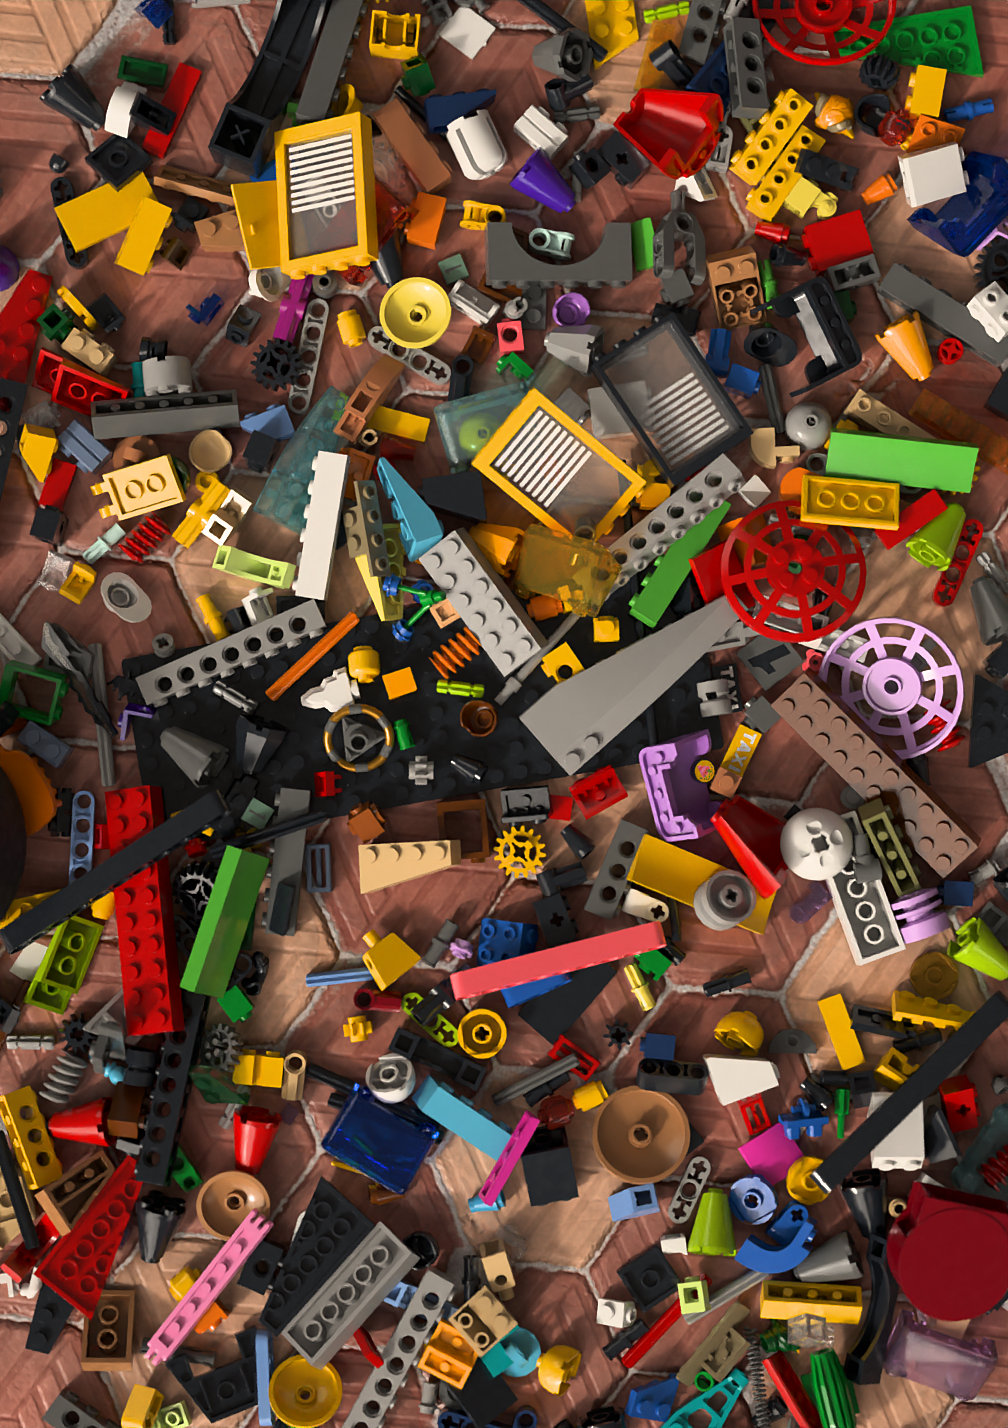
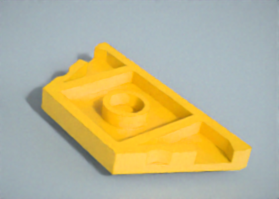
[584,0,639,70]

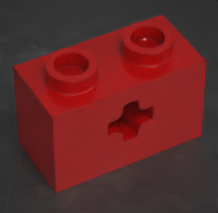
[938,1074,980,1133]

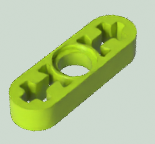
[401,992,458,1047]

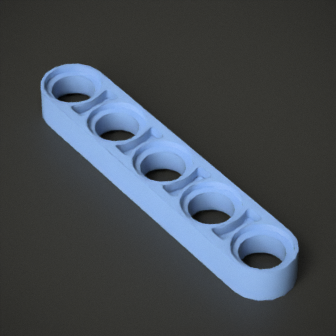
[69,791,96,884]

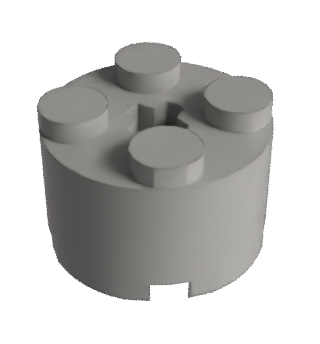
[142,356,193,397]

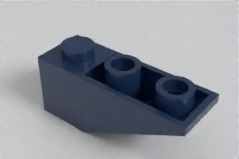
[423,88,497,135]

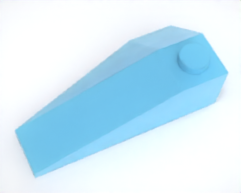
[377,457,444,562]

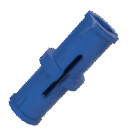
[943,97,994,123]

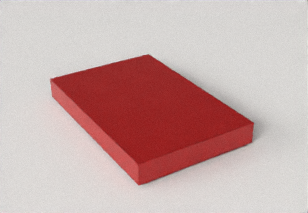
[688,539,756,609]

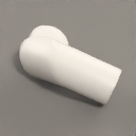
[20,1266,43,1298]

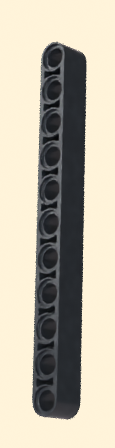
[0,789,232,955]
[809,990,1008,1195]

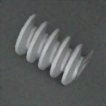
[39,1048,88,1103]

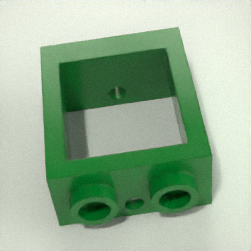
[0,660,69,726]

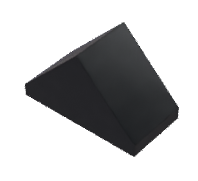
[129,92,177,136]

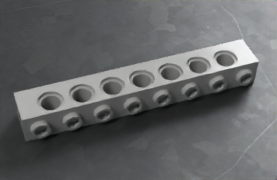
[573,454,746,606]
[135,599,327,708]
[341,1265,457,1428]

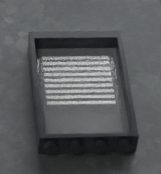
[590,312,754,489]

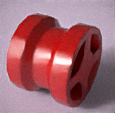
[936,338,964,365]

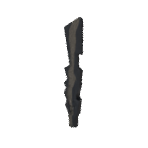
[41,622,119,739]

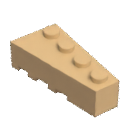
[358,840,461,894]

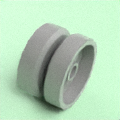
[693,870,756,931]

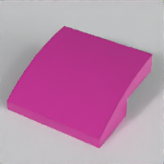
[738,1122,804,1185]

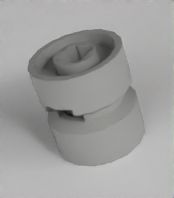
[697,679,733,718]

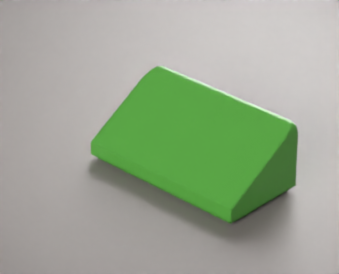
[631,217,654,272]

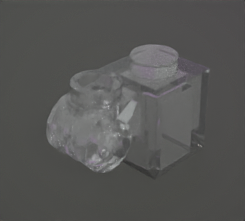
[788,1313,835,1349]

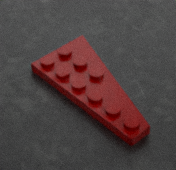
[0,269,53,411]
[33,1155,143,1320]

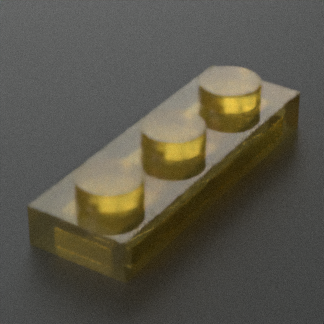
[634,20,676,92]

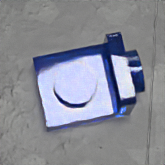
[134,0,173,29]
[185,293,225,326]

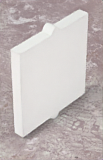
[439,6,496,60]

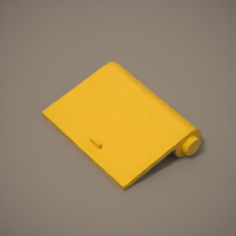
[231,180,312,270]

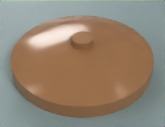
[592,1085,690,1185]

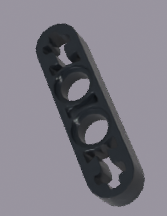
[50,177,89,270]

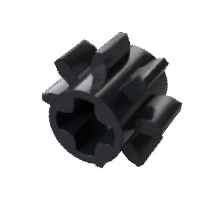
[603,1019,633,1050]

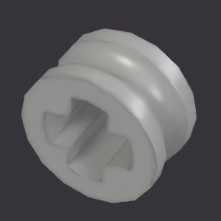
[152,633,176,658]

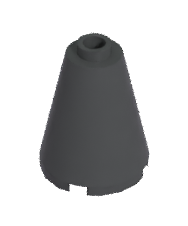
[970,576,1008,646]
[160,726,229,789]
[793,1230,864,1283]

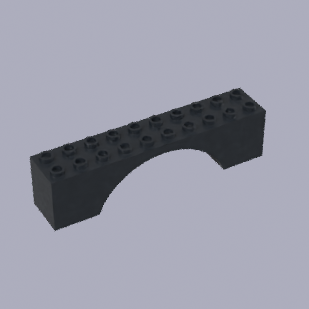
[208,0,333,179]

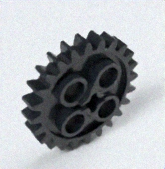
[973,235,1008,295]

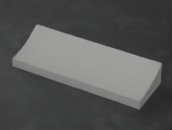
[281,1221,420,1370]

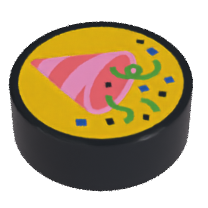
[690,759,716,783]

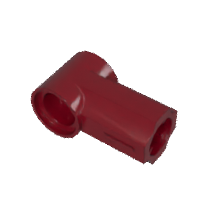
[353,987,402,1013]

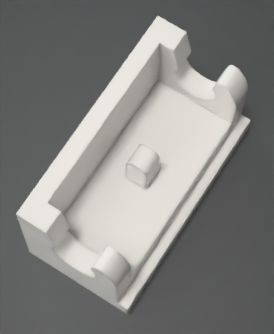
[448,279,501,327]

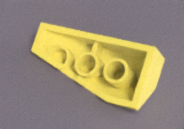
[355,523,407,621]

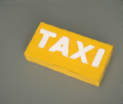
[720,724,762,777]

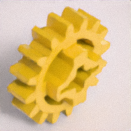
[493,826,546,878]

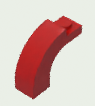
[0,1213,61,1284]

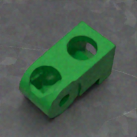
[173,1143,204,1193]

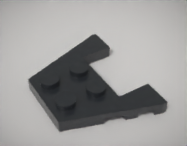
[164,1325,258,1424]

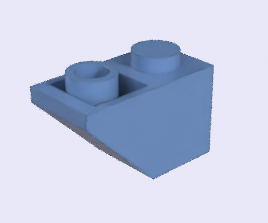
[240,404,296,442]
[608,1183,661,1222]

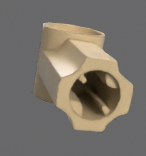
[281,1050,307,1101]

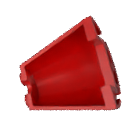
[613,88,724,180]
[710,794,789,900]

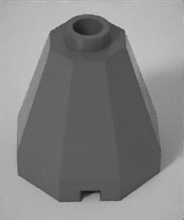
[532,28,593,82]

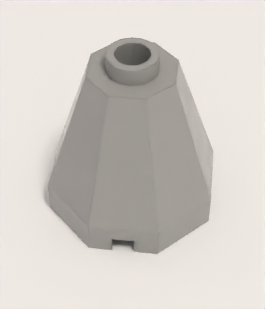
[544,324,605,377]

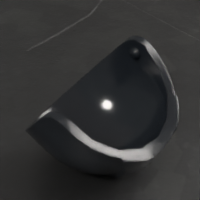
[853,93,891,138]

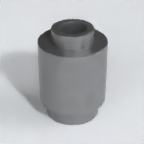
[312,271,338,299]

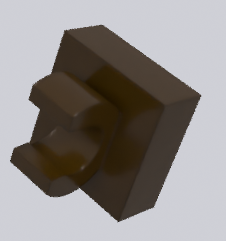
[160,237,193,271]

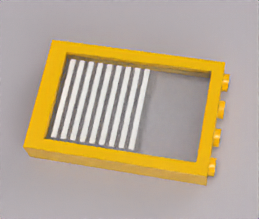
[274,112,379,280]
[471,386,646,554]

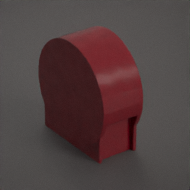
[887,1180,1008,1322]

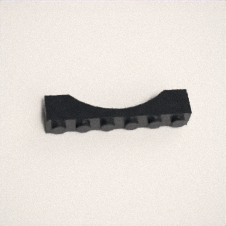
[843,1233,899,1385]

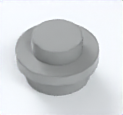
[840,785,865,809]

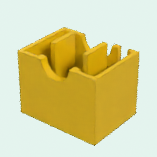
[369,10,422,60]

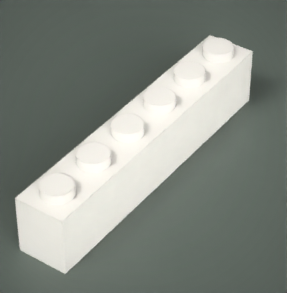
[292,451,351,601]

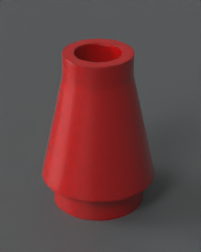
[755,221,791,245]

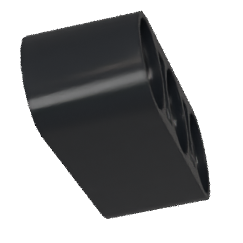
[636,1058,709,1096]

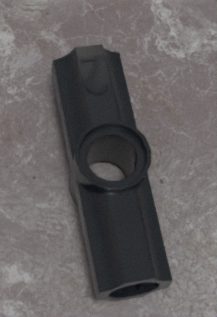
[410,963,472,1027]

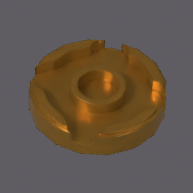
[909,951,958,1000]

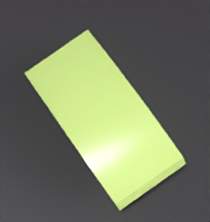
[152,1400,192,1428]

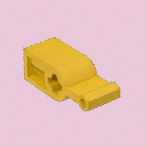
[121,1384,164,1428]

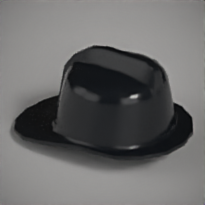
[743,322,797,367]

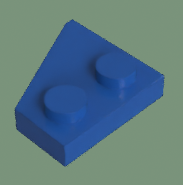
[624,1373,679,1422]

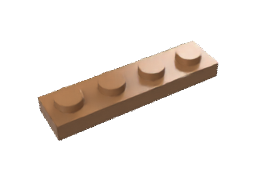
[154,164,236,208]

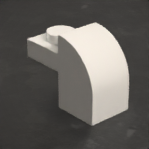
[105,81,147,138]

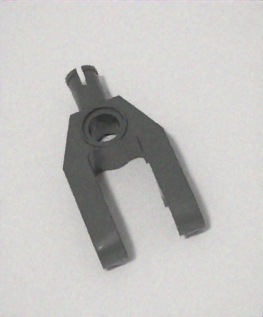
[653,190,706,286]

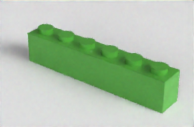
[628,498,732,628]

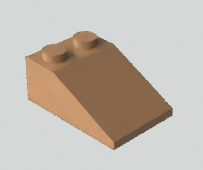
[81,1290,135,1371]

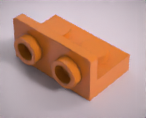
[337,447,376,502]

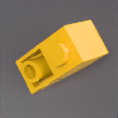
[19,423,59,482]

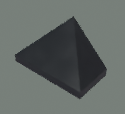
[669,577,705,619]

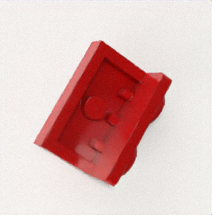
[569,765,628,820]

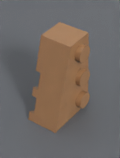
[194,209,246,252]
[35,1150,116,1236]

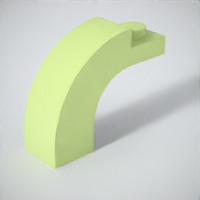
[212,545,296,589]

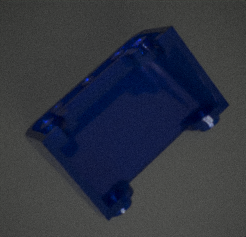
[907,151,1008,257]
[321,1083,439,1195]

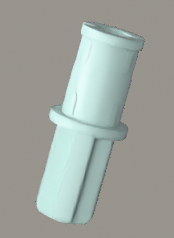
[82,523,126,564]

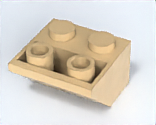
[448,1284,518,1357]

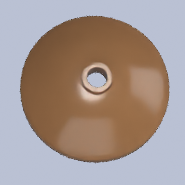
[196,1170,271,1241]

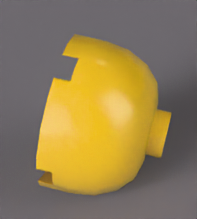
[714,1011,764,1057]
[536,1345,581,1397]

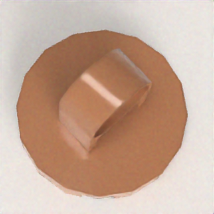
[113,436,161,470]

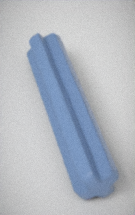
[306,967,374,987]

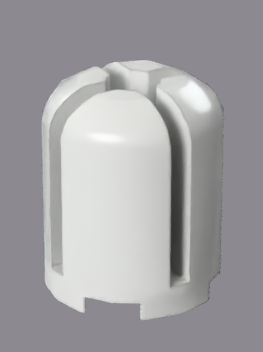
[445,109,508,180]

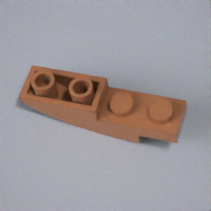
[333,354,406,445]

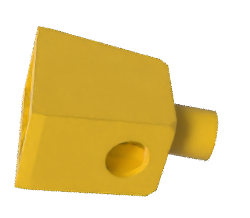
[362,929,422,991]

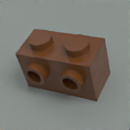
[107,1081,150,1138]

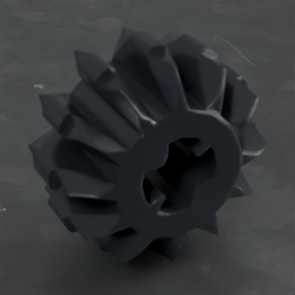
[859,53,901,92]
[58,1013,99,1054]

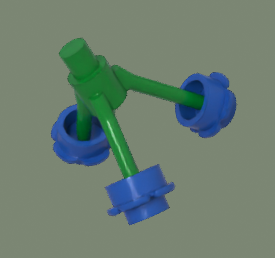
[383,573,446,641]

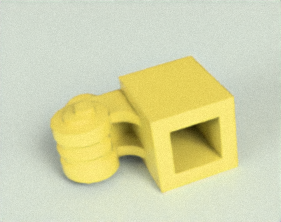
[783,177,838,221]

